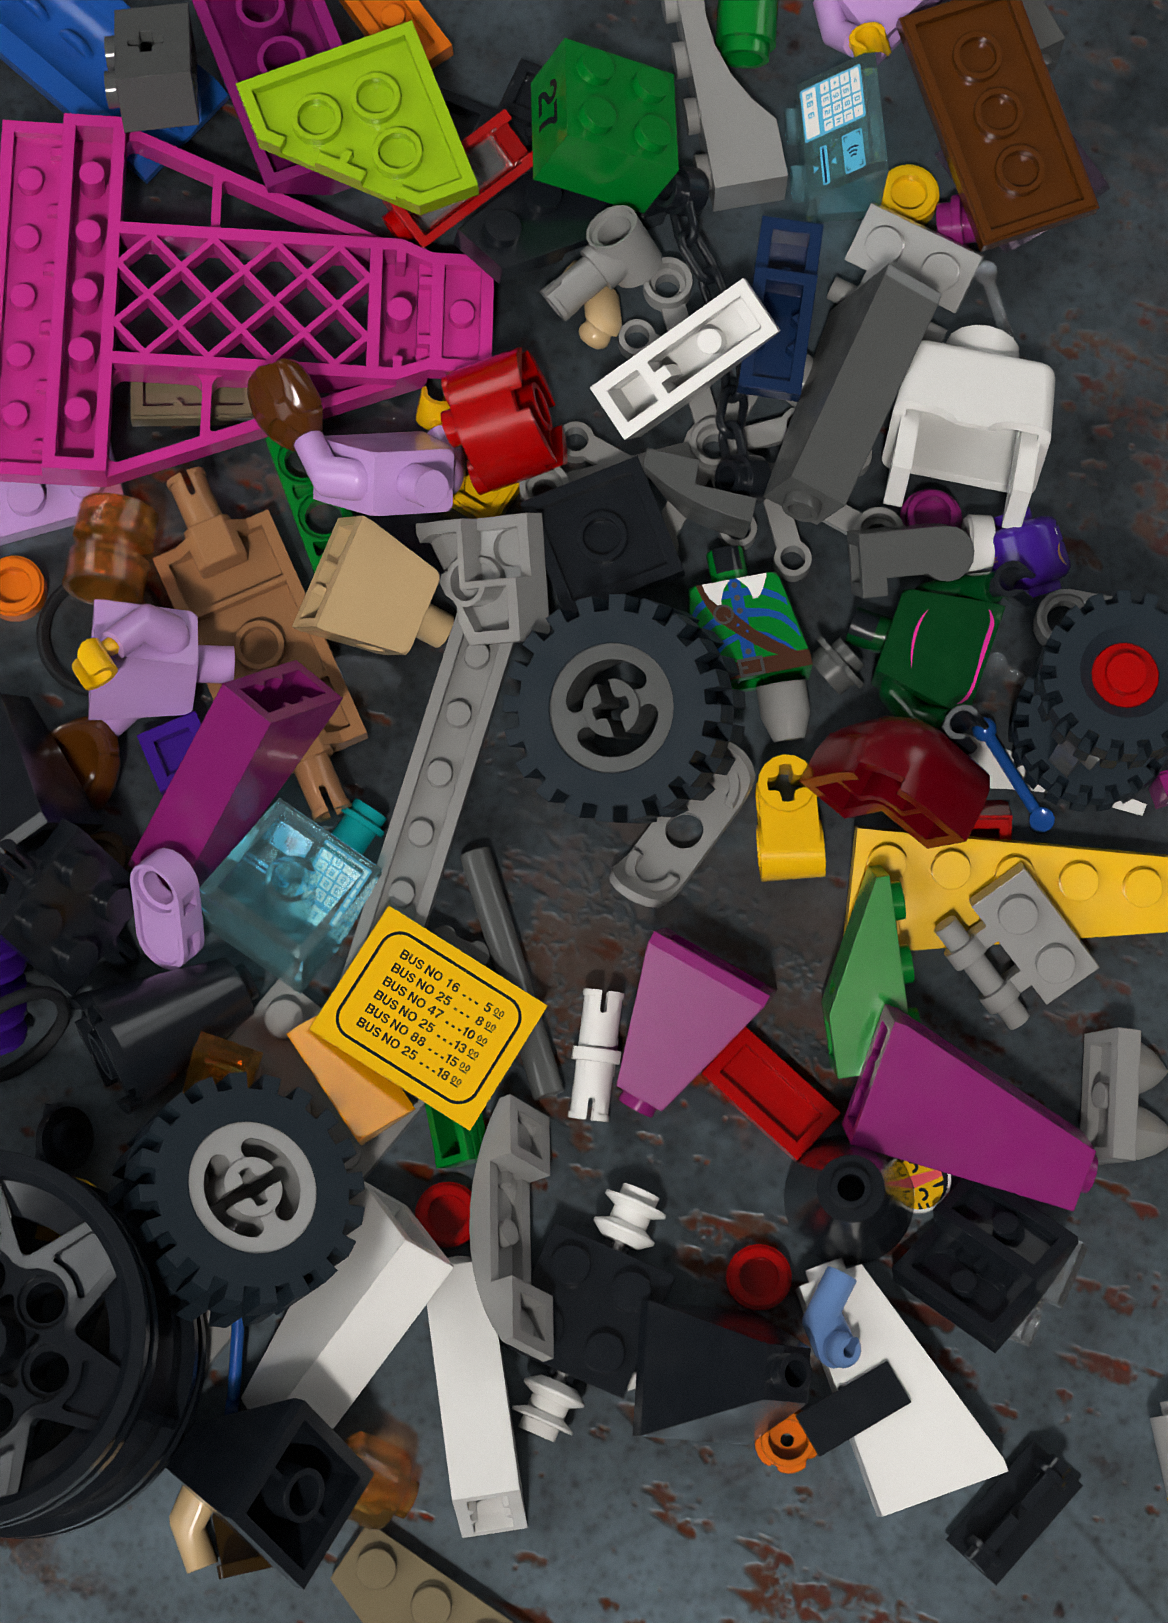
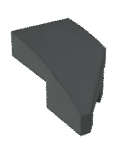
[643,448,757,539]

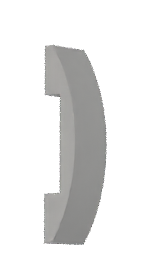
[469,1094,554,1362]

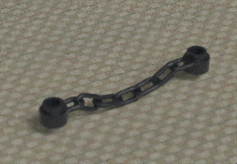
[655,165,771,505]

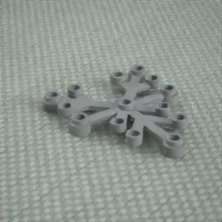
[519,257,903,582]

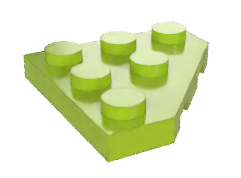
[236,20,479,216]

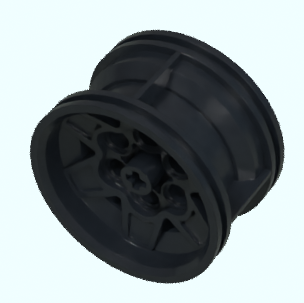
[0,1149,206,1539]

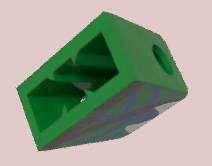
[688,546,813,692]

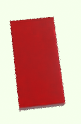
[701,1027,841,1162]

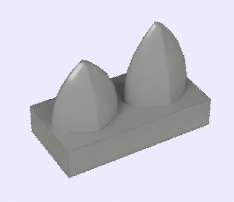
[1080,1027,1168,1165]

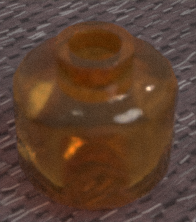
[342,1431,420,1531]

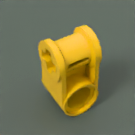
[755,754,826,882]

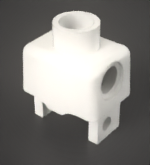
[882,325,1055,528]

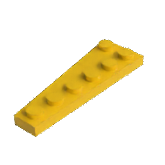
[843,825,1168,951]

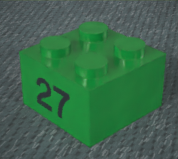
[531,38,679,214]

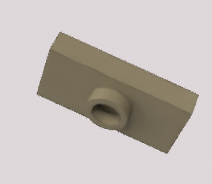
[131,382,254,427]

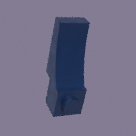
[737,216,824,402]

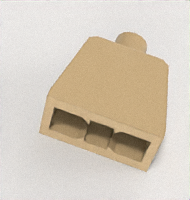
[292,516,454,655]

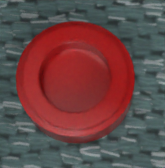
[415,1182,472,1249]
[725,1244,792,1311]

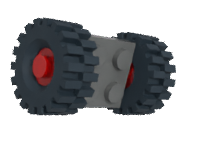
[1008,590,1168,812]

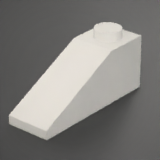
[590,278,781,440]

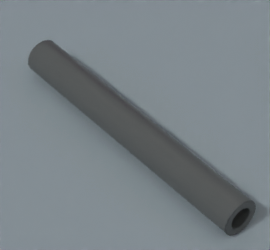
[460,847,565,1100]

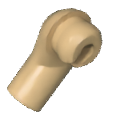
[564,260,622,349]
[169,1485,219,1574]

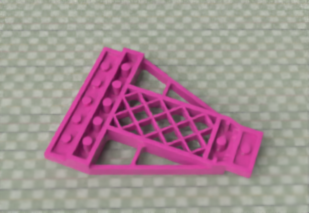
[0,113,494,487]

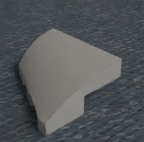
[416,513,550,646]

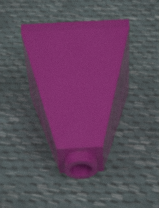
[616,927,777,1118]

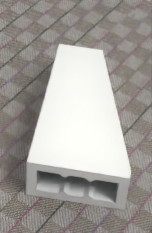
[241,1181,454,1429]
[427,1256,528,1538]
[795,1258,1008,1517]

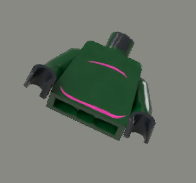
[845,560,1036,754]

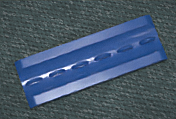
[0,0,230,184]

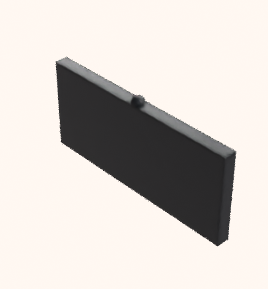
[795,1361,911,1457]

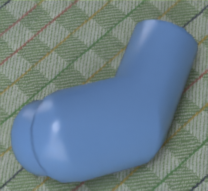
[802,1266,861,1369]

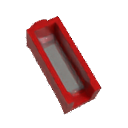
[381,109,533,248]

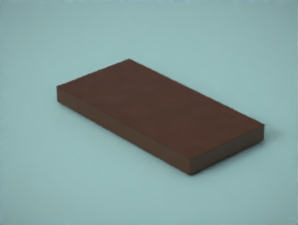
[896,0,1100,252]

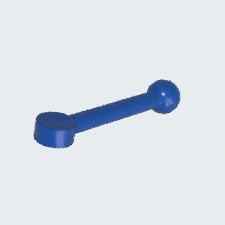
[972,717,1055,834]
[224,1317,245,1415]

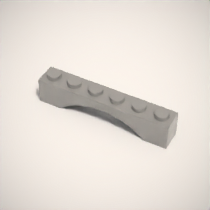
[661,0,788,212]

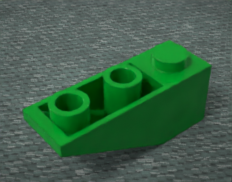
[821,865,921,1079]

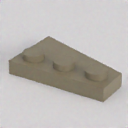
[330,1522,514,1623]

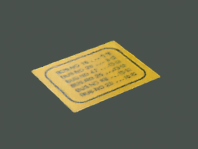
[309,906,548,1131]

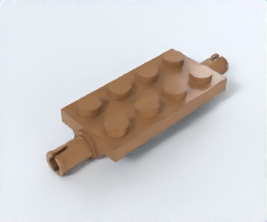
[152,467,368,822]

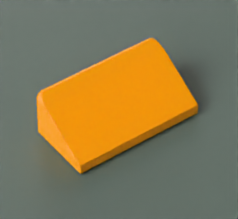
[286,1015,416,1146]

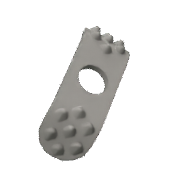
[609,742,756,908]

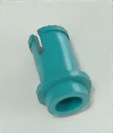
[311,798,387,863]

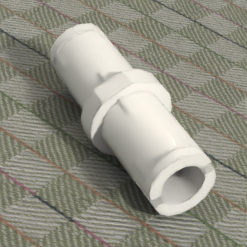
[567,988,625,1122]

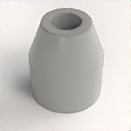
[756,680,811,743]

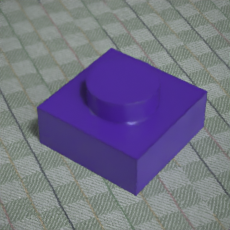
[136,711,201,796]

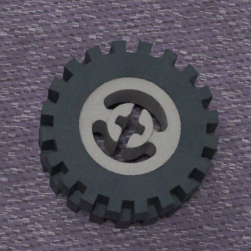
[108,1072,365,1328]

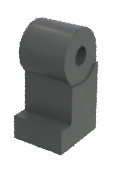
[847,523,975,598]

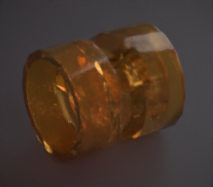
[62,493,160,605]

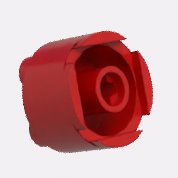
[440,347,568,495]

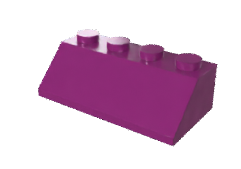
[191,0,353,195]

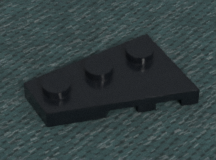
[453,169,667,283]

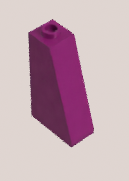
[128,660,343,893]
[842,1004,1098,1211]

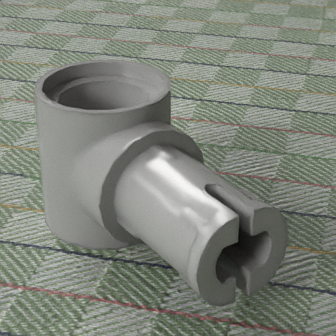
[540,205,662,322]

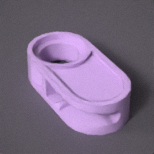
[130,848,205,970]

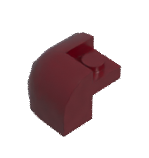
[799,716,990,849]

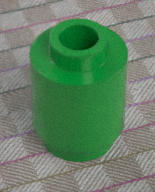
[715,0,778,69]

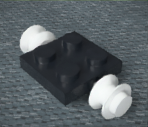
[501,1183,676,1443]

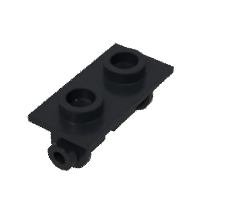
[946,1440,1083,1586]

